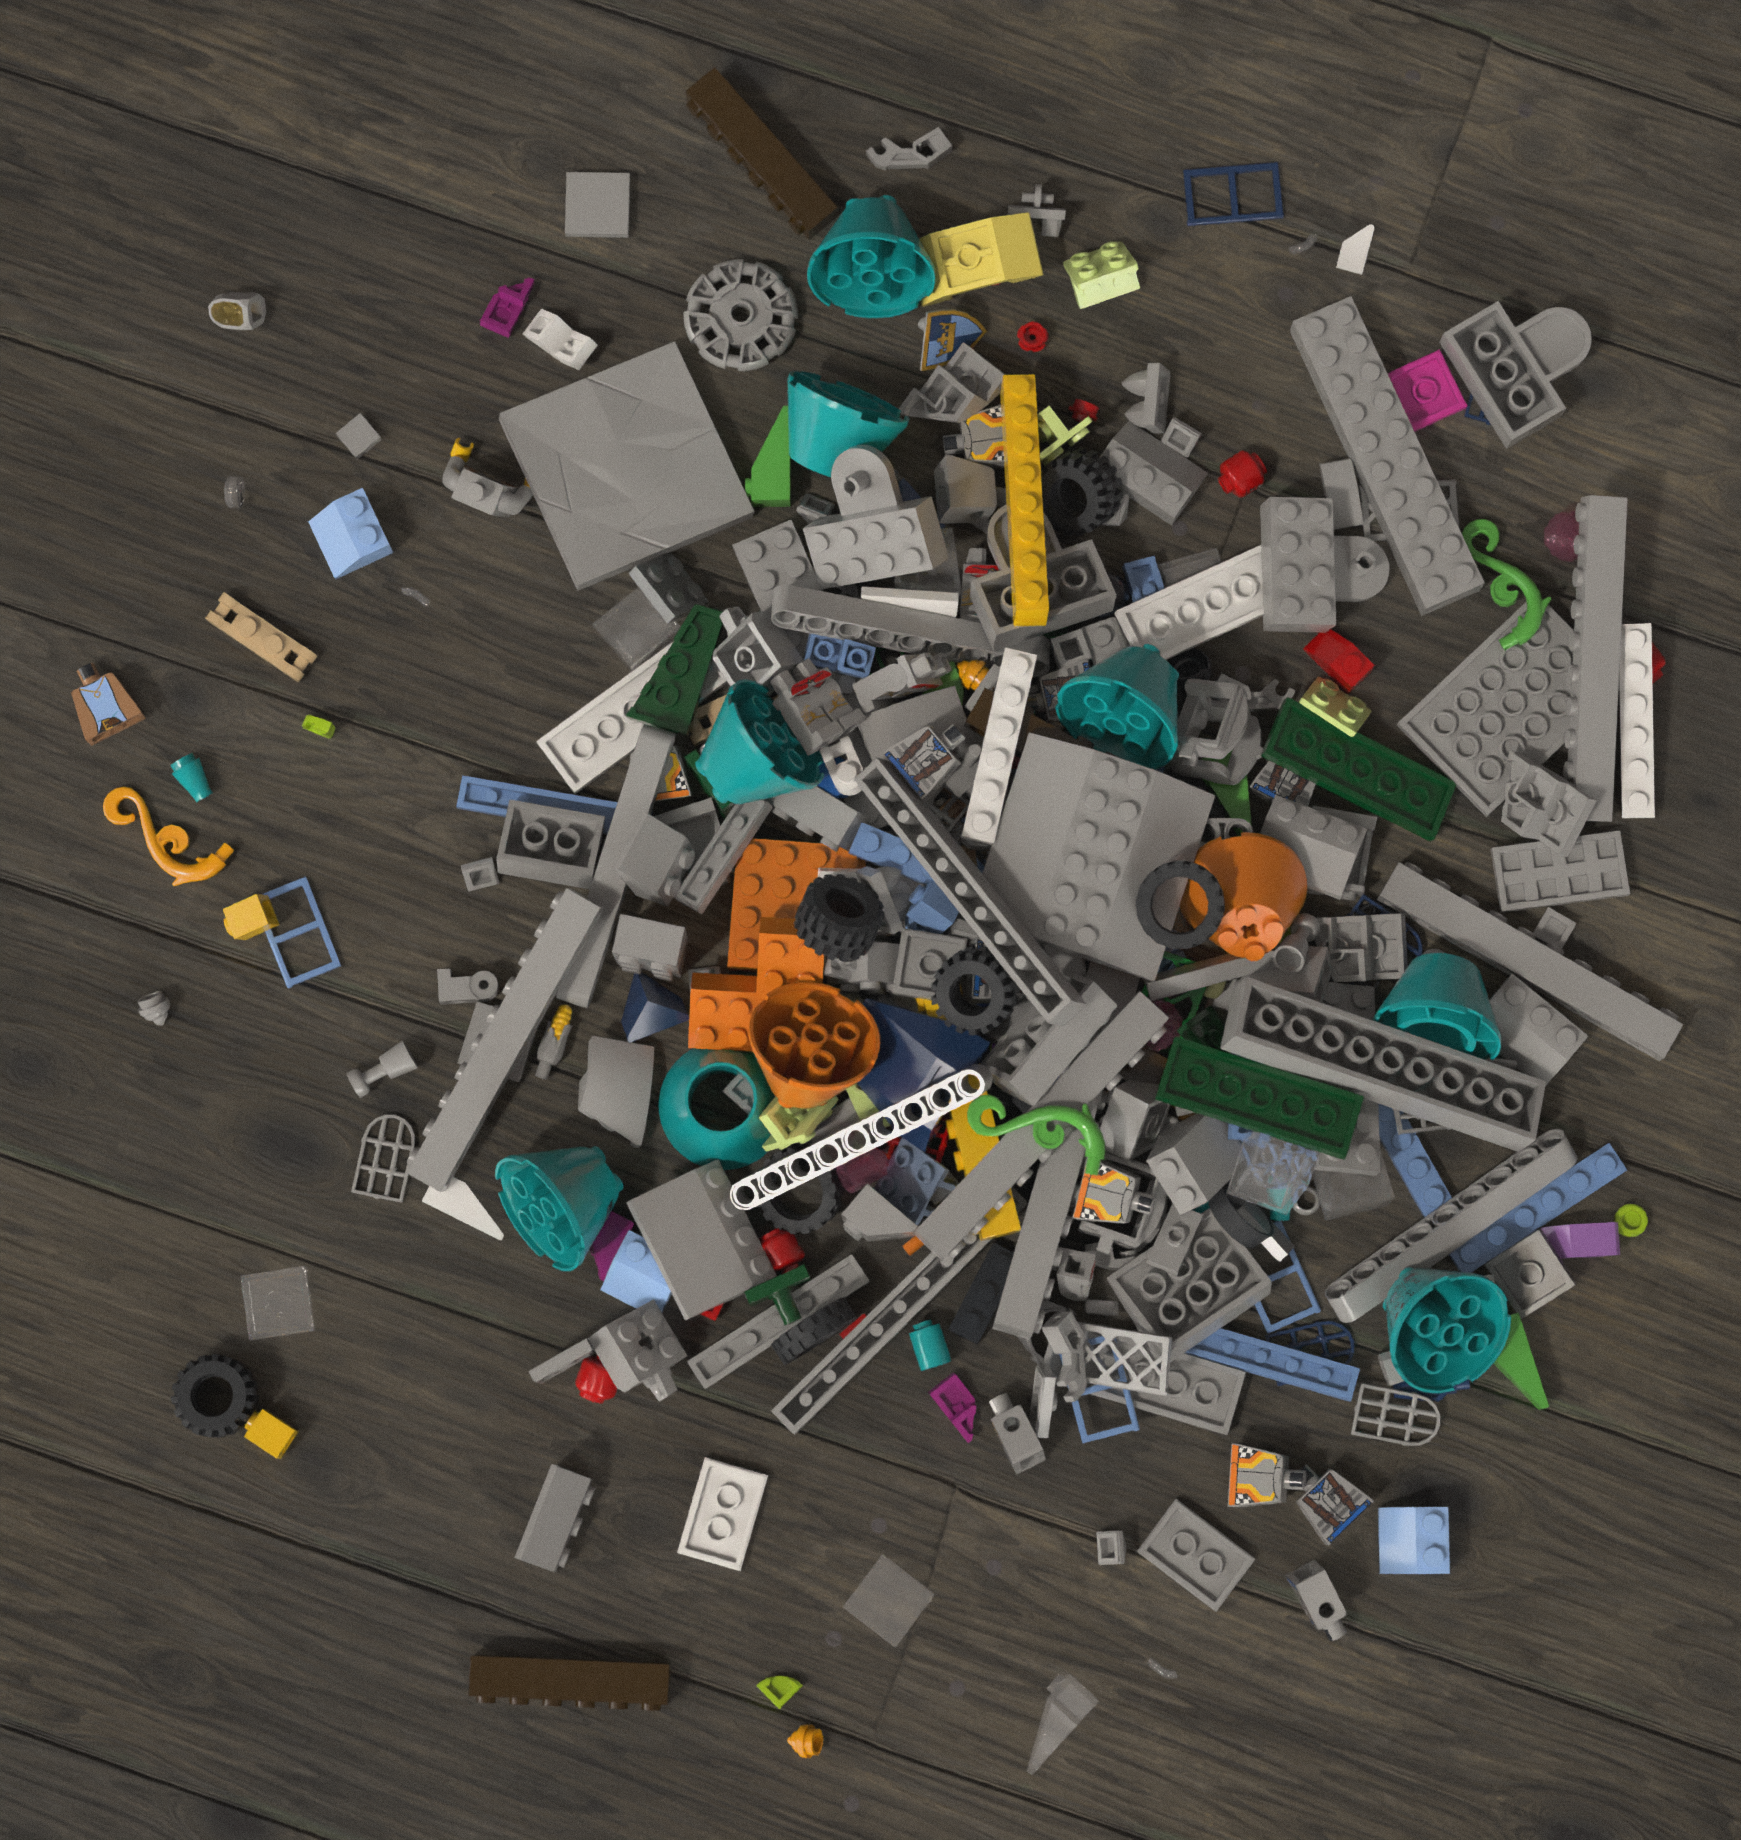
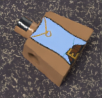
[71,663,146,746]

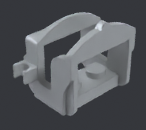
[1169,679,1263,785]
[1078,1151,1168,1254]

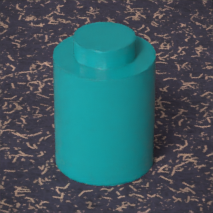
[909,1320,952,1371]

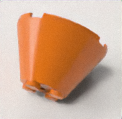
[1179,832,1307,961]
[748,982,880,1109]

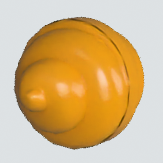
[957,659,990,690]
[787,1724,823,1758]

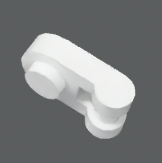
[819,735,863,796]

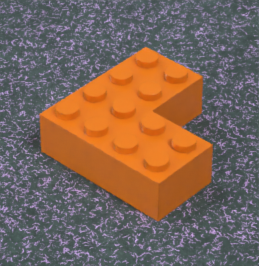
[727,838,867,973]
[688,917,824,1052]

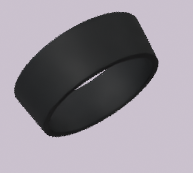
[1209,1181,1274,1248]

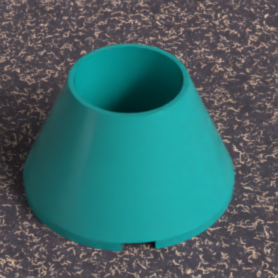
[787,370,910,477]
[1372,953,1502,1061]
[659,1048,775,1170]

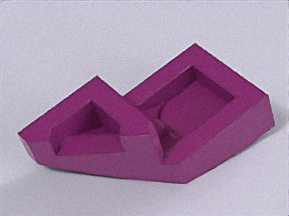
[480,278,534,338]
[590,1211,634,1281]
[928,1372,977,1443]

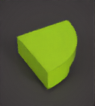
[302,715,336,739]
[756,1675,803,1709]

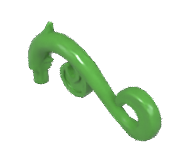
[1462,519,1551,651]
[967,1094,1105,1176]

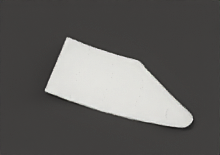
[1336,224,1374,274]

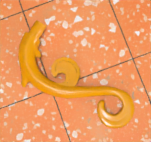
[103,787,234,886]

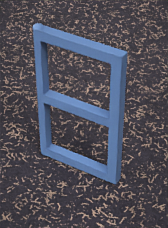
[262,877,341,988]
[1255,1220,1321,1334]
[1059,1336,1140,1444]

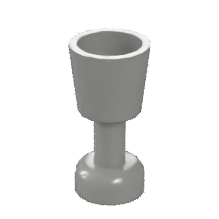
[1273,913,1320,973]
[346,1040,418,1098]

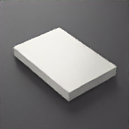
[860,586,959,618]
[677,1457,768,1571]

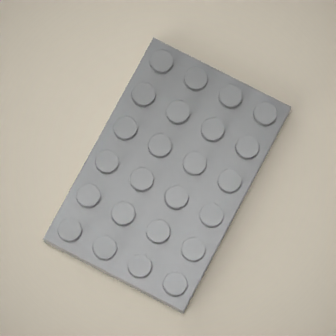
[1397,599,1620,817]

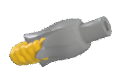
[535,1005,572,1080]

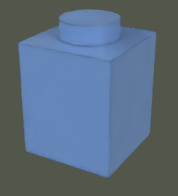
[906,879,959,934]

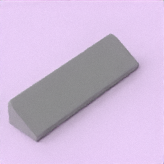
[1144,949,1276,1001]

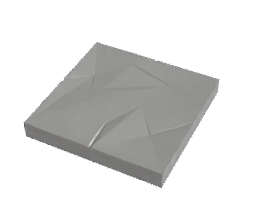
[499,341,754,591]

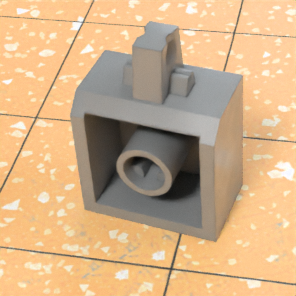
[713,607,804,696]
[823,941,900,996]
[588,1300,687,1401]

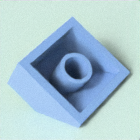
[308,488,393,580]
[601,1230,672,1313]
[1378,1507,1450,1574]

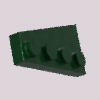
[626,604,724,736]

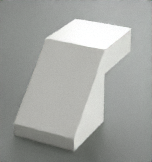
[523,309,597,370]

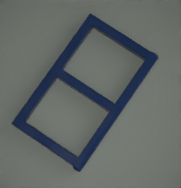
[1183,162,1284,226]

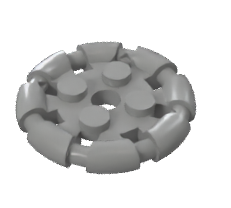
[684,259,798,371]

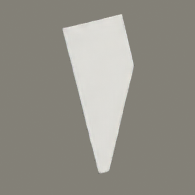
[422,1177,504,1241]

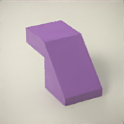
[1541,1222,1620,1259]

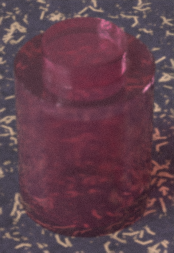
[836,1148,889,1193]

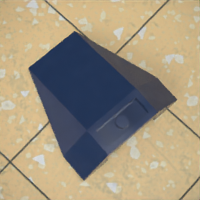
[857,998,992,1152]

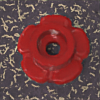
[1017,322,1049,352]
[1068,399,1099,423]

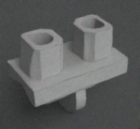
[1008,184,1066,237]

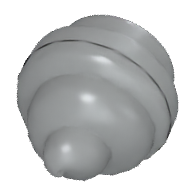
[137,991,170,1025]

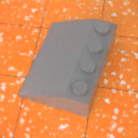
[627,1160,777,1321]
[1107,1208,1272,1362]

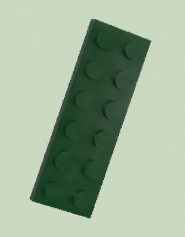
[1261,697,1456,842]
[1155,1036,1364,1160]

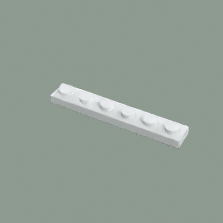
[1619,623,1655,818]
[961,647,1037,845]

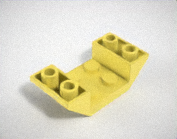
[920,212,1044,307]

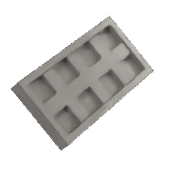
[1491,831,1630,913]

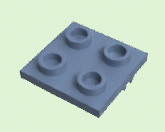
[874,1138,959,1226]

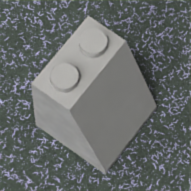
[1146,1113,1249,1215]

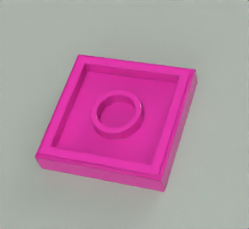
[1387,350,1467,432]

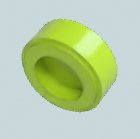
[1613,1204,1648,1237]

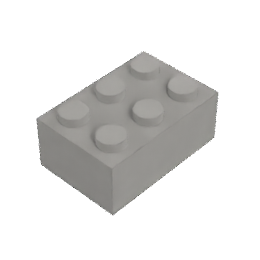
[612,914,689,981]

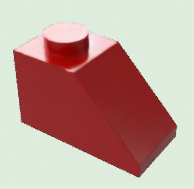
[1303,629,1375,694]

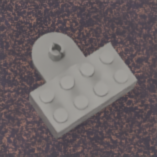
[1439,301,1591,449]
[803,445,949,589]
[1260,497,1389,633]
[970,505,1116,651]
[980,967,1118,1106]

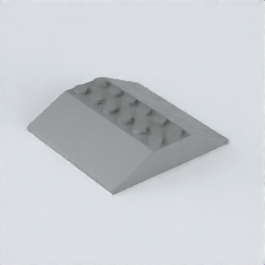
[982,733,1215,982]

